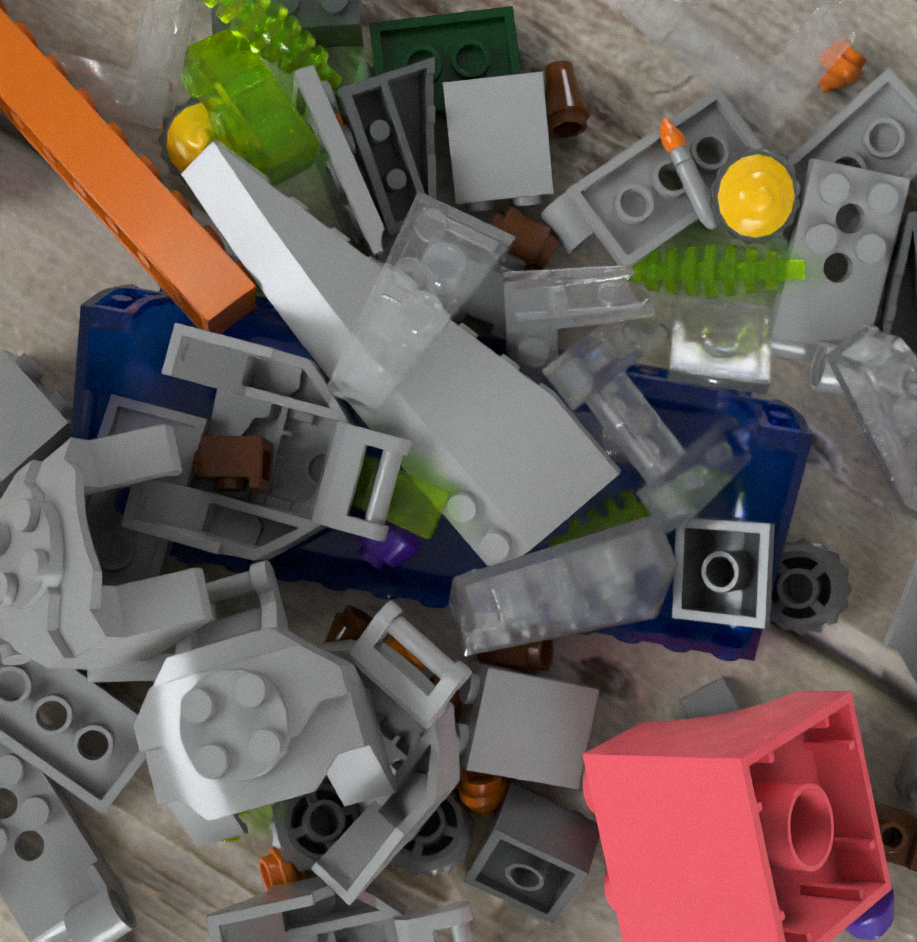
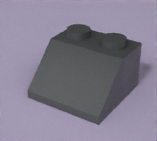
[672,516,775,629]
[463,782,600,923]

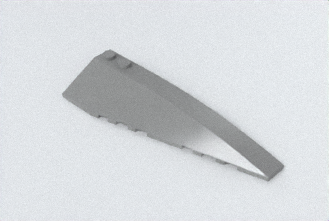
[182,139,621,575]

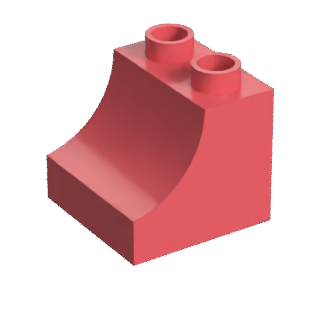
[582,691,892,942]

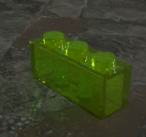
[181,24,320,187]

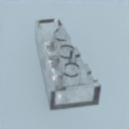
[327,191,516,415]
[825,327,917,520]
[449,514,678,656]

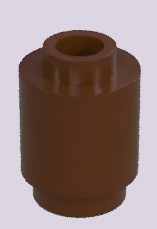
[484,206,560,272]

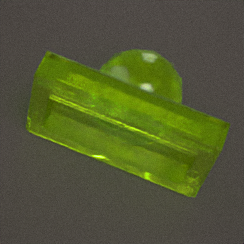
[352,454,452,539]

